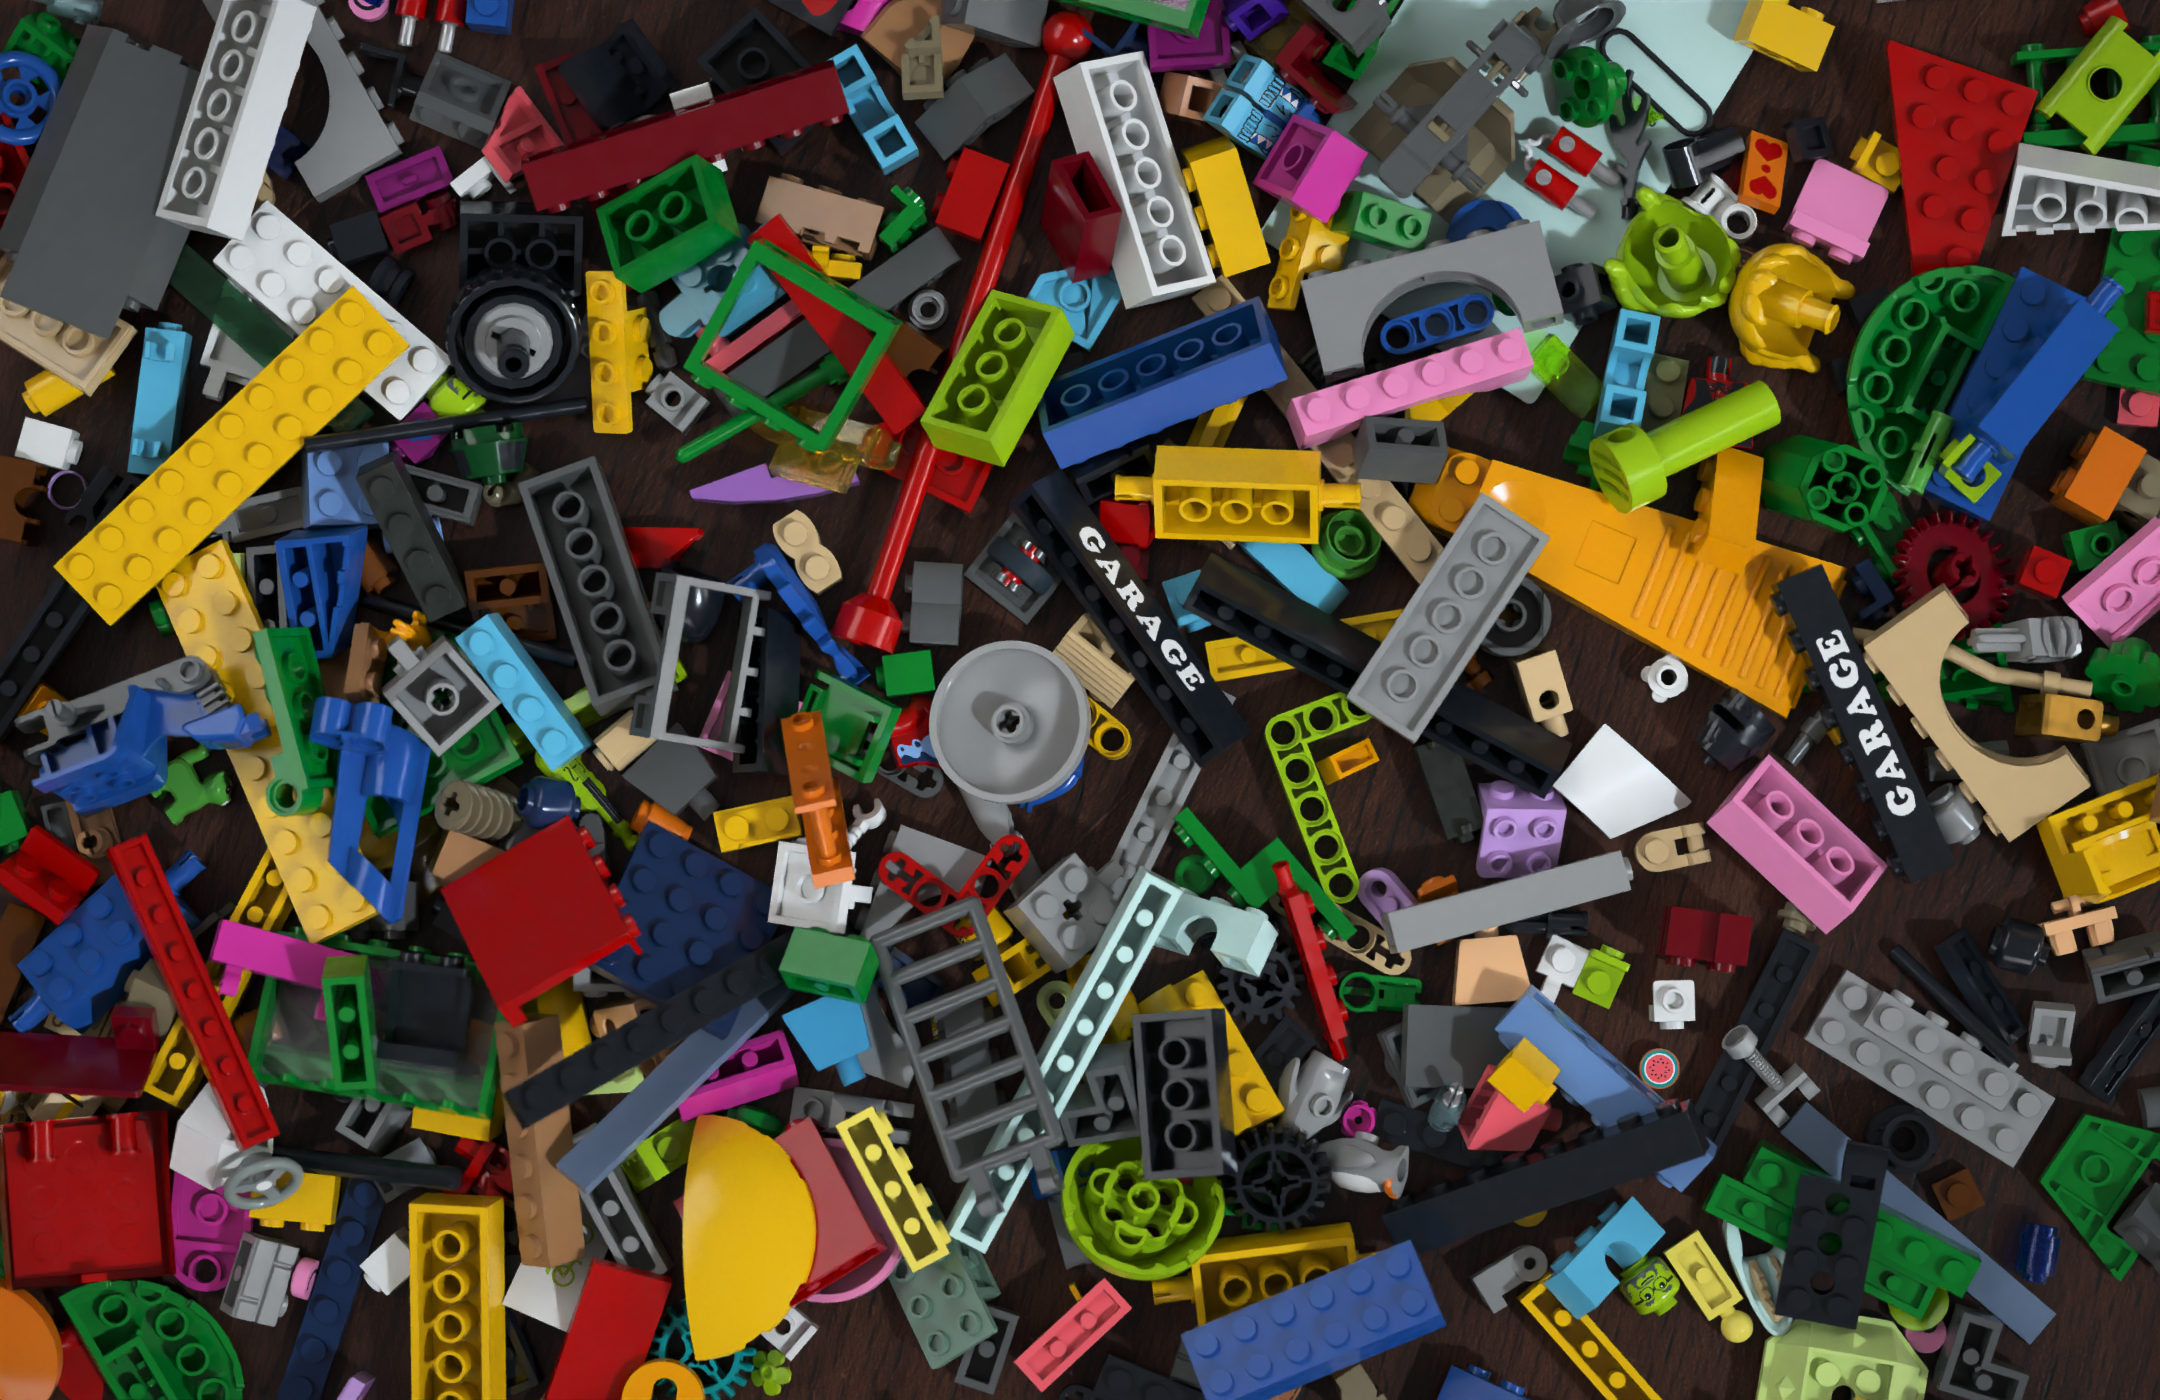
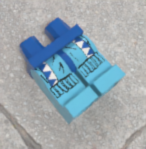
[1202,54,1324,162]

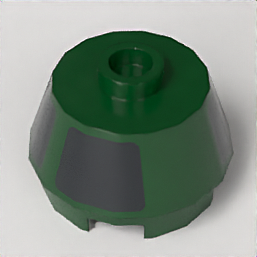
[448,422,528,486]

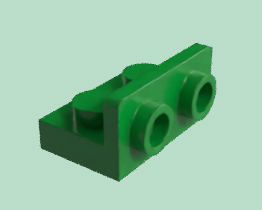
[1,11,82,92]
[878,184,928,257]
[1848,492,1934,587]

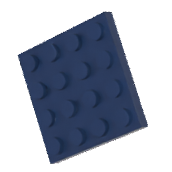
[587,821,778,1040]

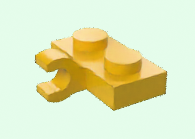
[810,244,863,283]

